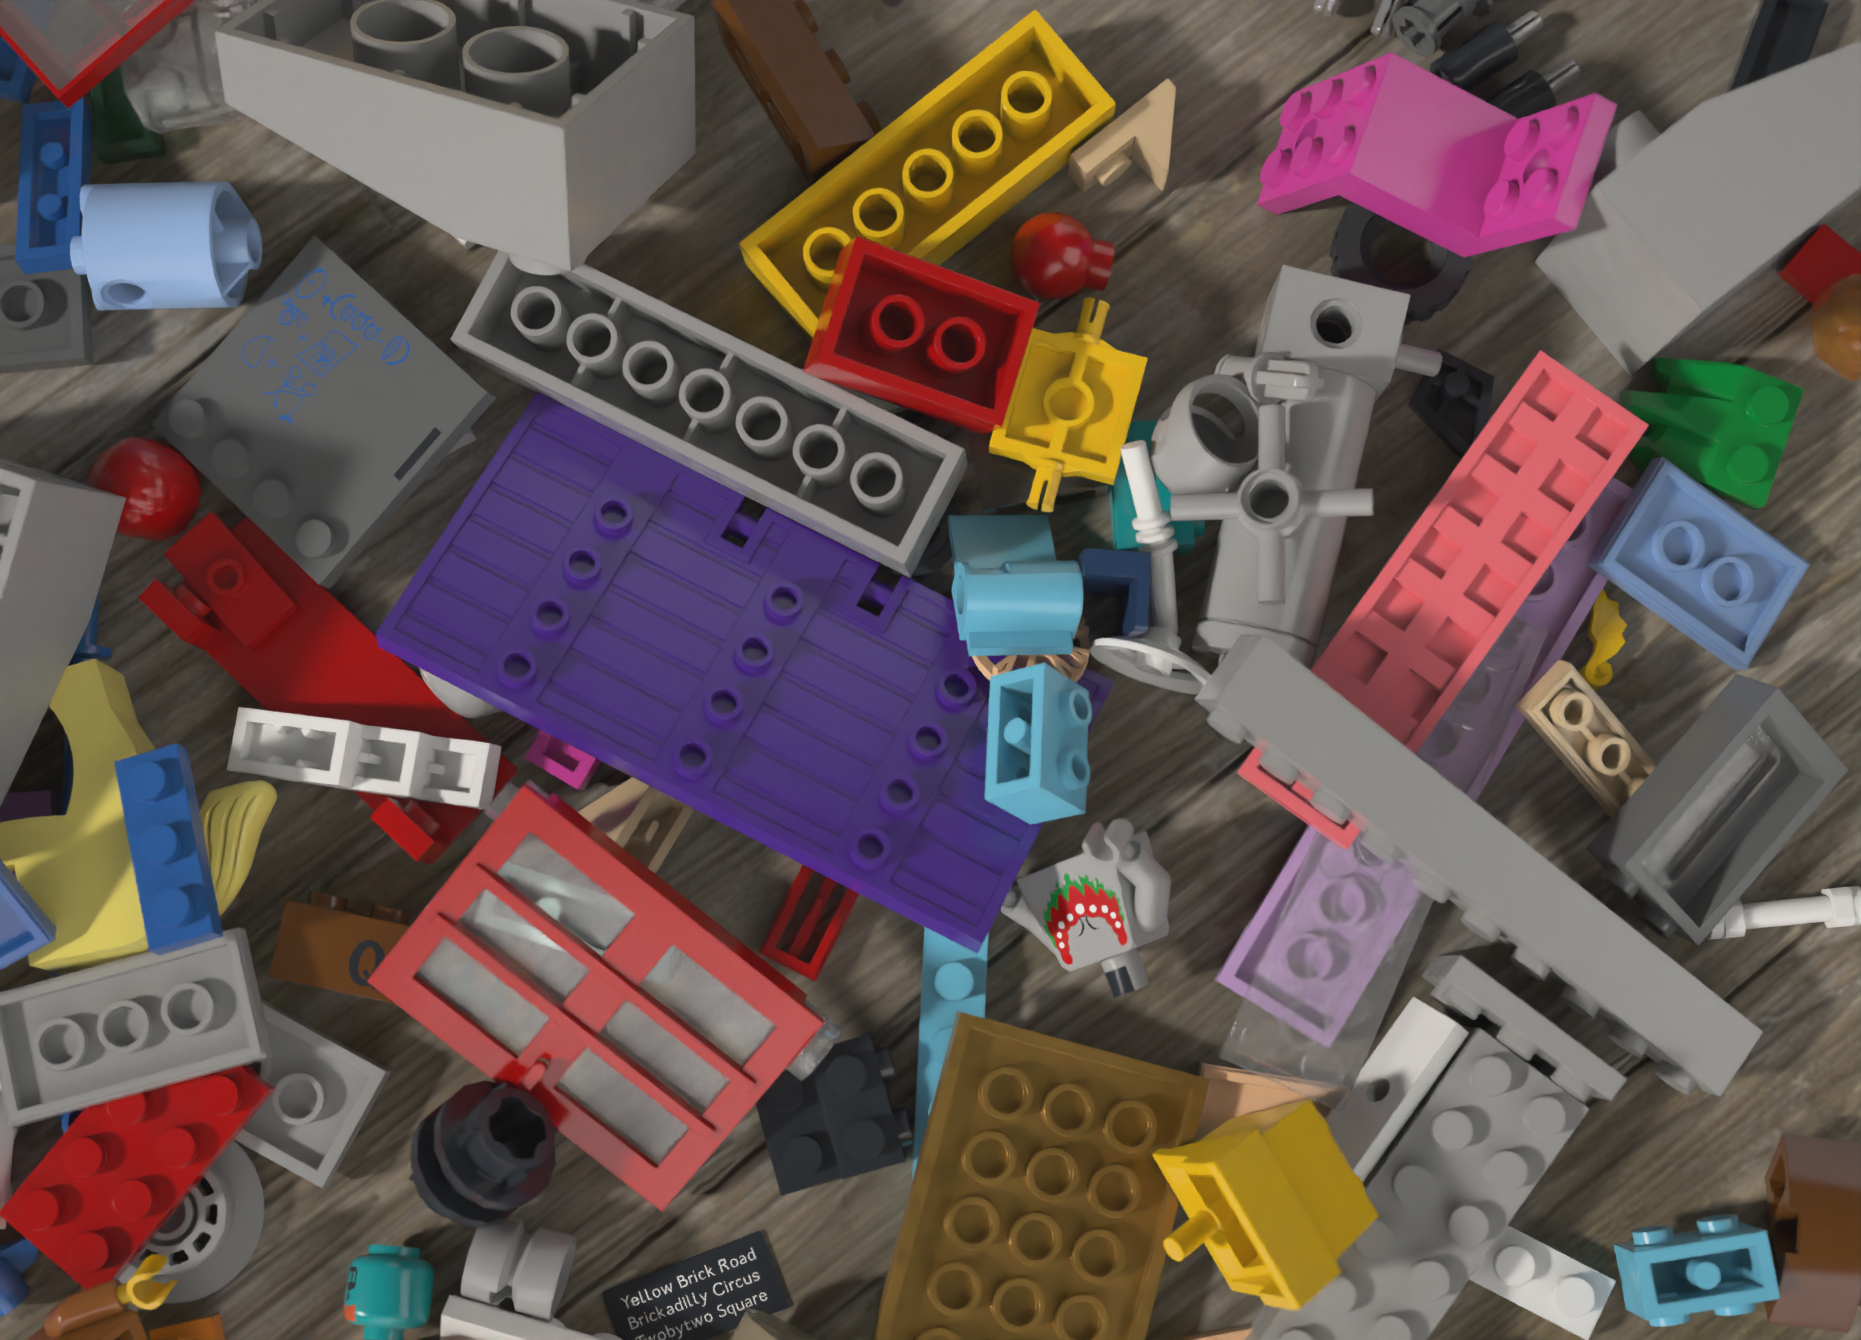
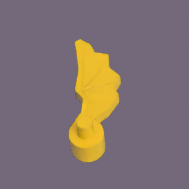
[1579,589,1627,691]

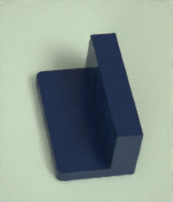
[1075,548,1151,638]

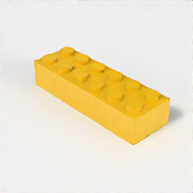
[739,9,1116,343]

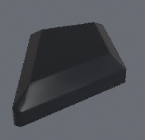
[1408,348,1495,459]

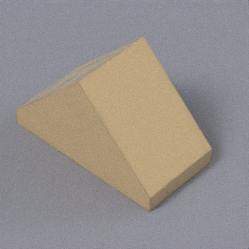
[578,777,694,874]

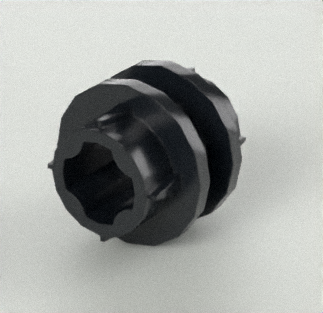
[409,1080,559,1228]

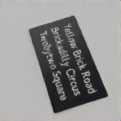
[603,1231,788,1340]

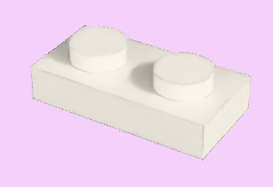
[1469,1225,1616,1340]

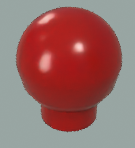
[1010,212,1114,299]

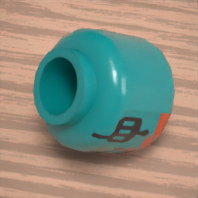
[343,1244,435,1340]

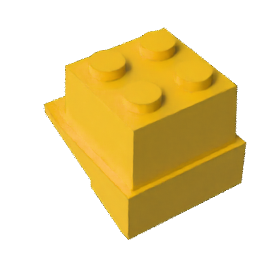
[1152,1098,1379,1310]

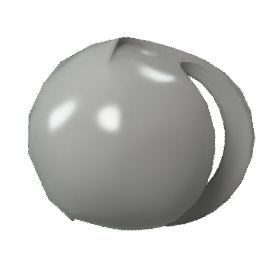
[1149,373,1261,494]

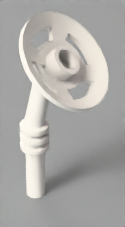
[1090,441,1211,695]

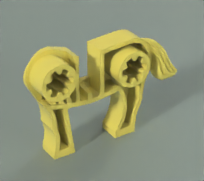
[0,658,277,974]

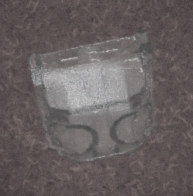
[121,0,260,134]

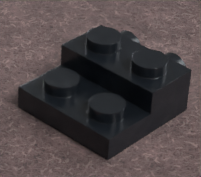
[755,1032,915,1196]

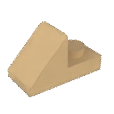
[1068,78,1176,193]

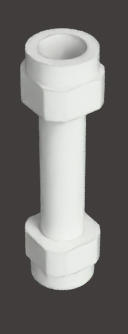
[1706,886,1861,940]

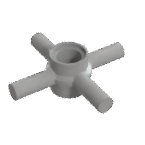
[1170,404,1374,606]

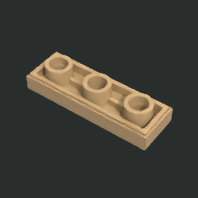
[1515,660,1657,819]

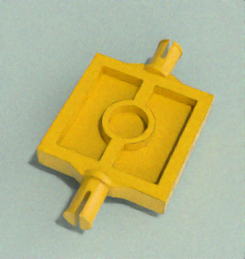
[989,298,1148,512]

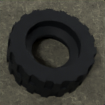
[1329,202,1474,326]

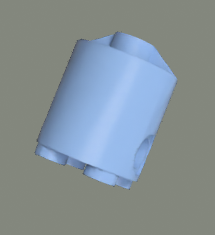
[70,181,262,311]

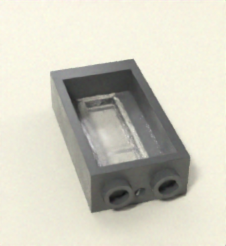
[1586,674,1848,946]

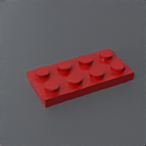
[0,1064,275,1290]

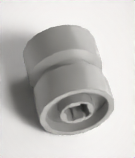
[461,1217,577,1321]

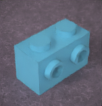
[985,663,1092,825]
[1614,1214,1780,1326]

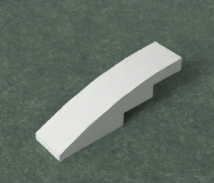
[227,707,502,810]

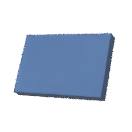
[1587,457,1810,670]

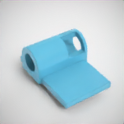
[948,515,1083,656]

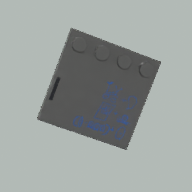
[151,235,496,589]

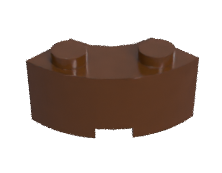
[1764,1134,1861,1332]

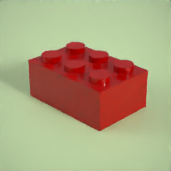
[803,236,1040,435]

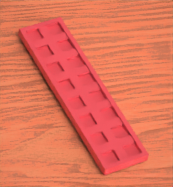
[1236,350,1649,850]

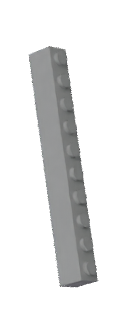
[1194,634,1763,1097]

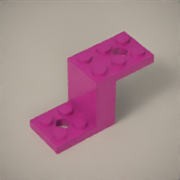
[1257,52,1617,257]

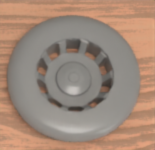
[118,1140,264,1304]

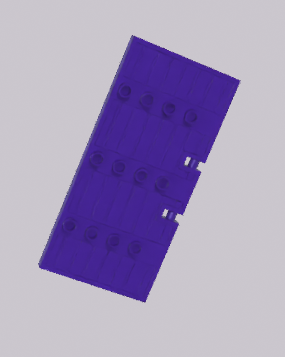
[376,392,1114,954]

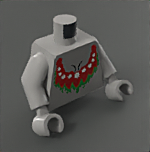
[1001,819,1171,998]

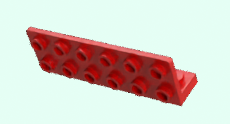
[138,518,518,865]

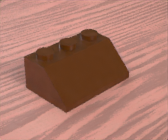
[711,0,882,186]

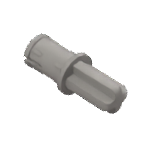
[1214,352,1325,405]

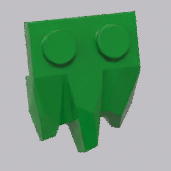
[1620,357,1804,510]

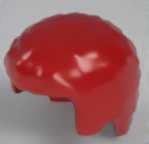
[86,437,202,541]

